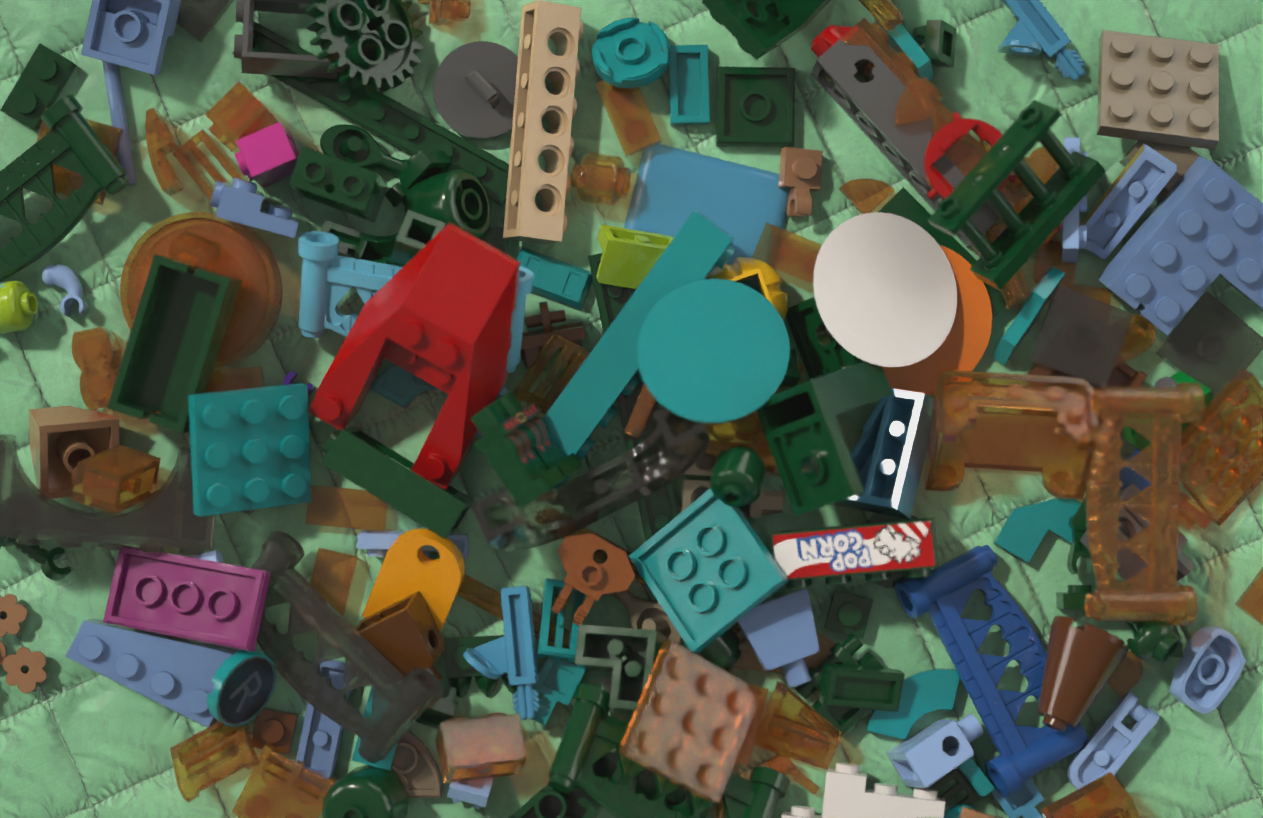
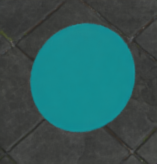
[637,279,790,423]

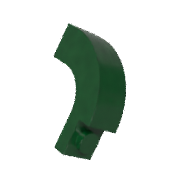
[321,210,446,267]

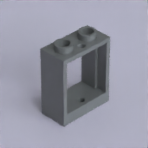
[234,0,337,79]

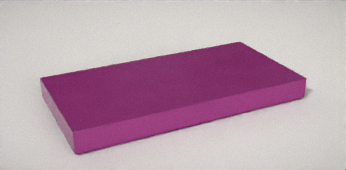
[103,544,271,652]

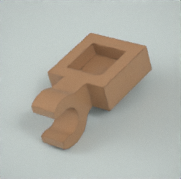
[778,147,823,217]

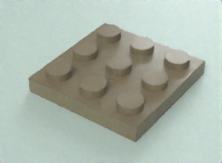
[1097,30,1219,150]

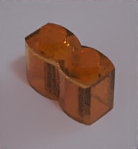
[72,327,122,412]

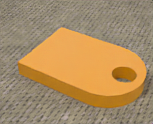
[362,529,465,633]

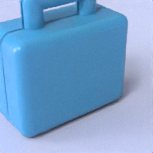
[624,143,789,293]

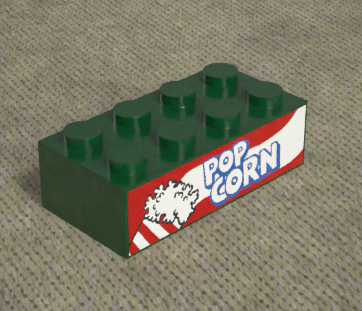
[770,517,939,588]

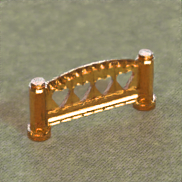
[1085,383,1204,626]

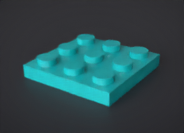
[188,383,312,517]
[628,489,788,653]

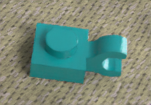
[532,656,585,726]

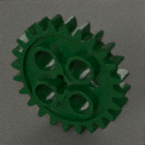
[306,0,424,94]

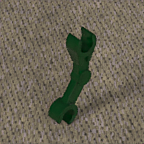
[1067,474,1114,574]

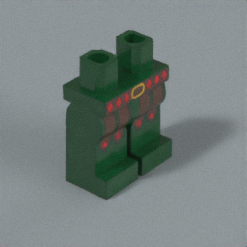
[470,391,582,509]

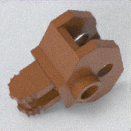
[551,532,635,626]

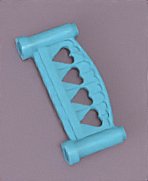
[298,231,534,373]

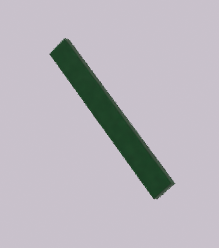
[232,21,509,207]
[588,253,680,542]

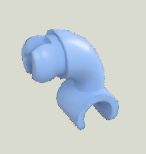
[42,263,89,317]

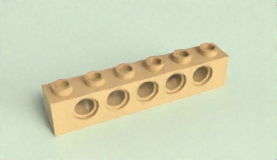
[503,0,583,244]

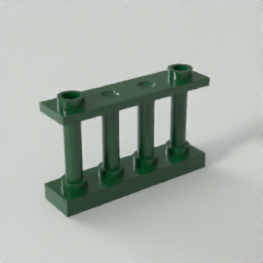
[928,100,1106,291]

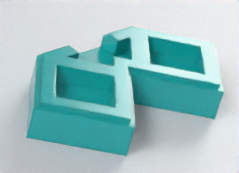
[993,495,1098,563]

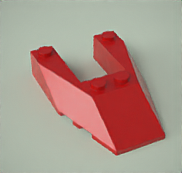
[308,223,520,490]

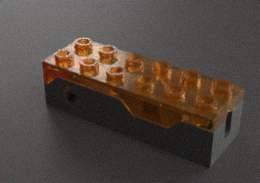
[811,18,1025,247]

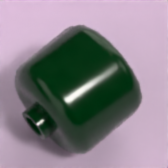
[405,169,492,239]
[322,765,409,818]

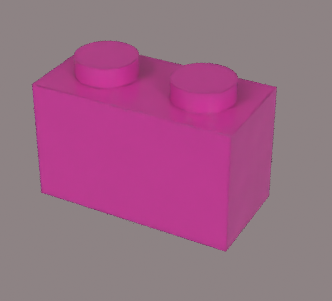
[235,122,300,188]

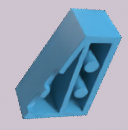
[834,388,937,519]

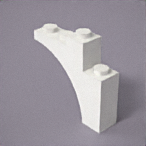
[781,763,945,818]

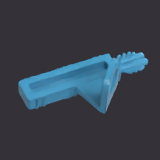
[998,0,1085,81]
[463,586,540,720]

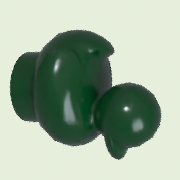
[1124,598,1181,664]

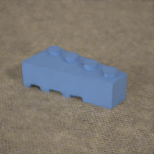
[66,619,240,728]

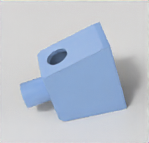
[886,714,984,788]

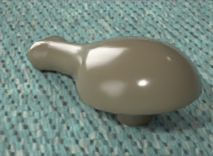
[607,590,683,652]

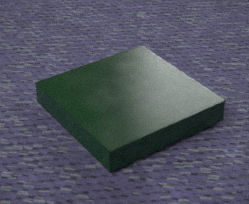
[716,67,795,147]

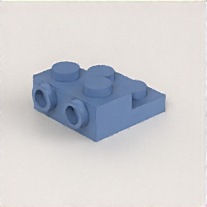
[81,0,181,75]
[210,177,299,238]

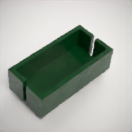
[107,254,242,433]

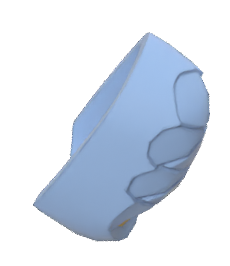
[1169,626,1246,714]

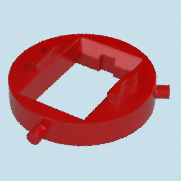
[923,112,1017,203]

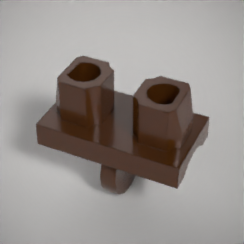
[520,301,585,369]

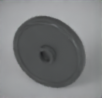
[433,41,518,139]

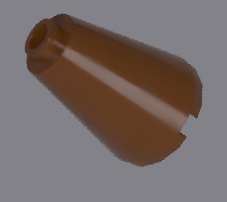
[1037,616,1129,732]

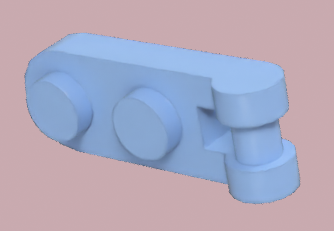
[1067,690,1160,793]

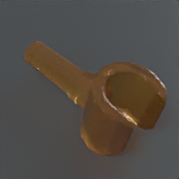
[767,753,819,795]

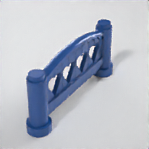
[895,545,1088,797]

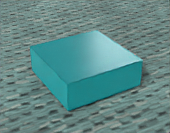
[957,757,995,797]

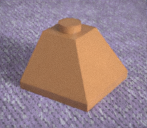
[29,406,119,500]

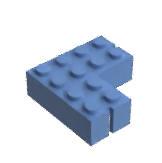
[1097,155,1263,336]

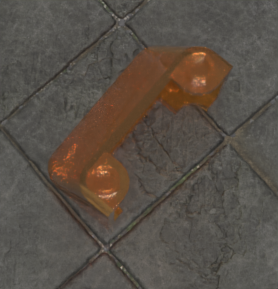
[924,370,1100,500]

